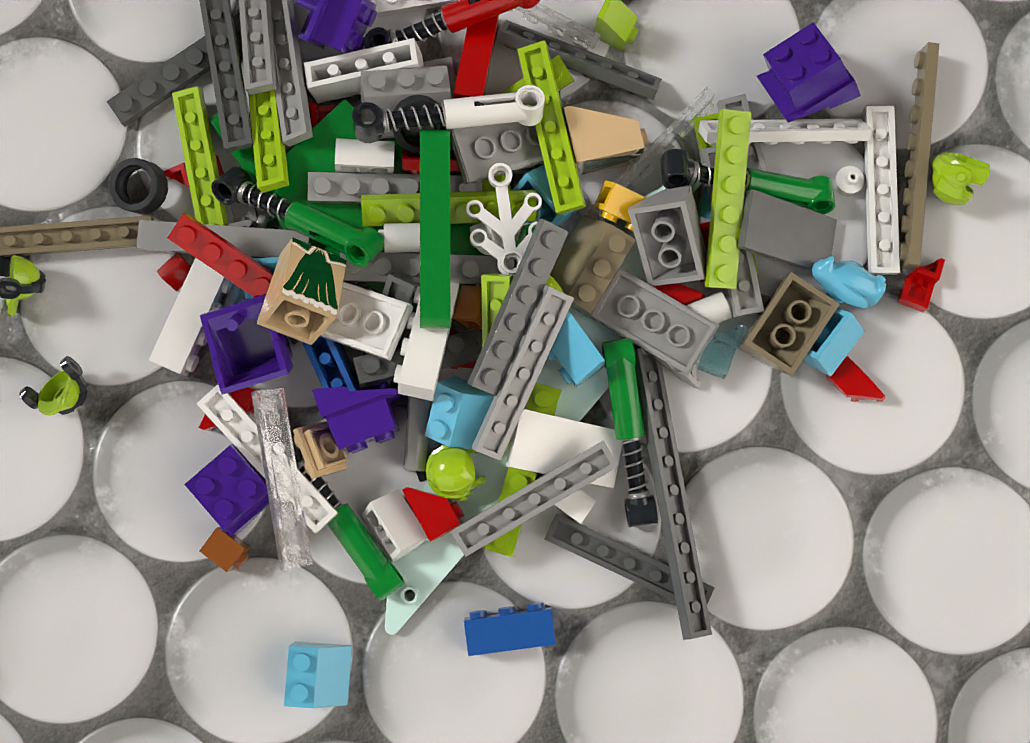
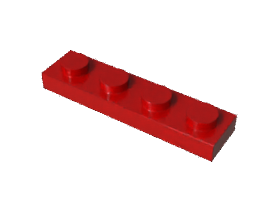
[167,212,274,297]

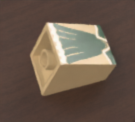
[563,106,648,176]
[257,238,347,345]

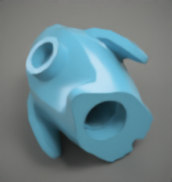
[812,256,886,308]

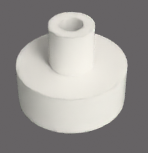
[833,166,864,196]

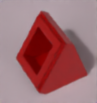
[157,252,191,292]

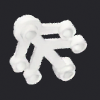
[466,163,542,276]

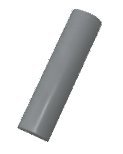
[404,396,431,472]

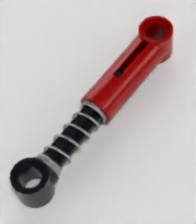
[364,0,540,49]

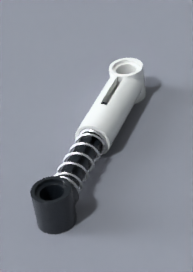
[352,85,545,143]

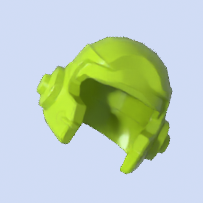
[932,152,990,206]
[426,445,487,502]

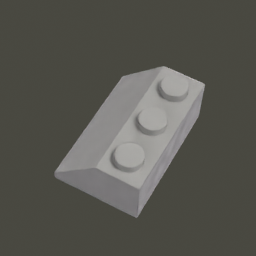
[360,66,451,139]
[628,186,707,286]

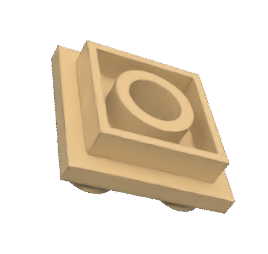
[293,421,349,479]

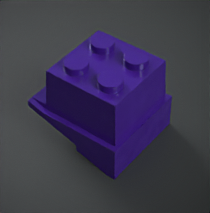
[295,0,377,54]
[757,22,861,123]
[200,294,294,395]
[312,382,404,454]
[184,443,279,536]

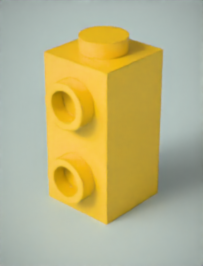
[593,180,646,232]

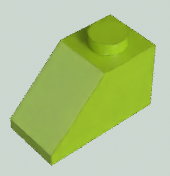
[593,0,639,51]

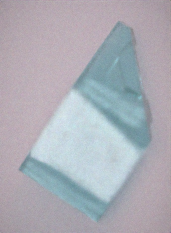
[698,325,745,379]

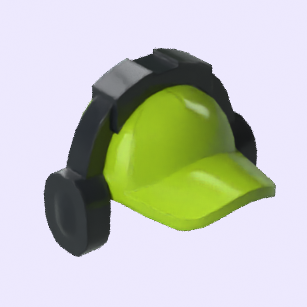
[0,255,46,316]
[19,356,88,415]

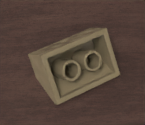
[550,214,636,317]
[738,272,840,376]

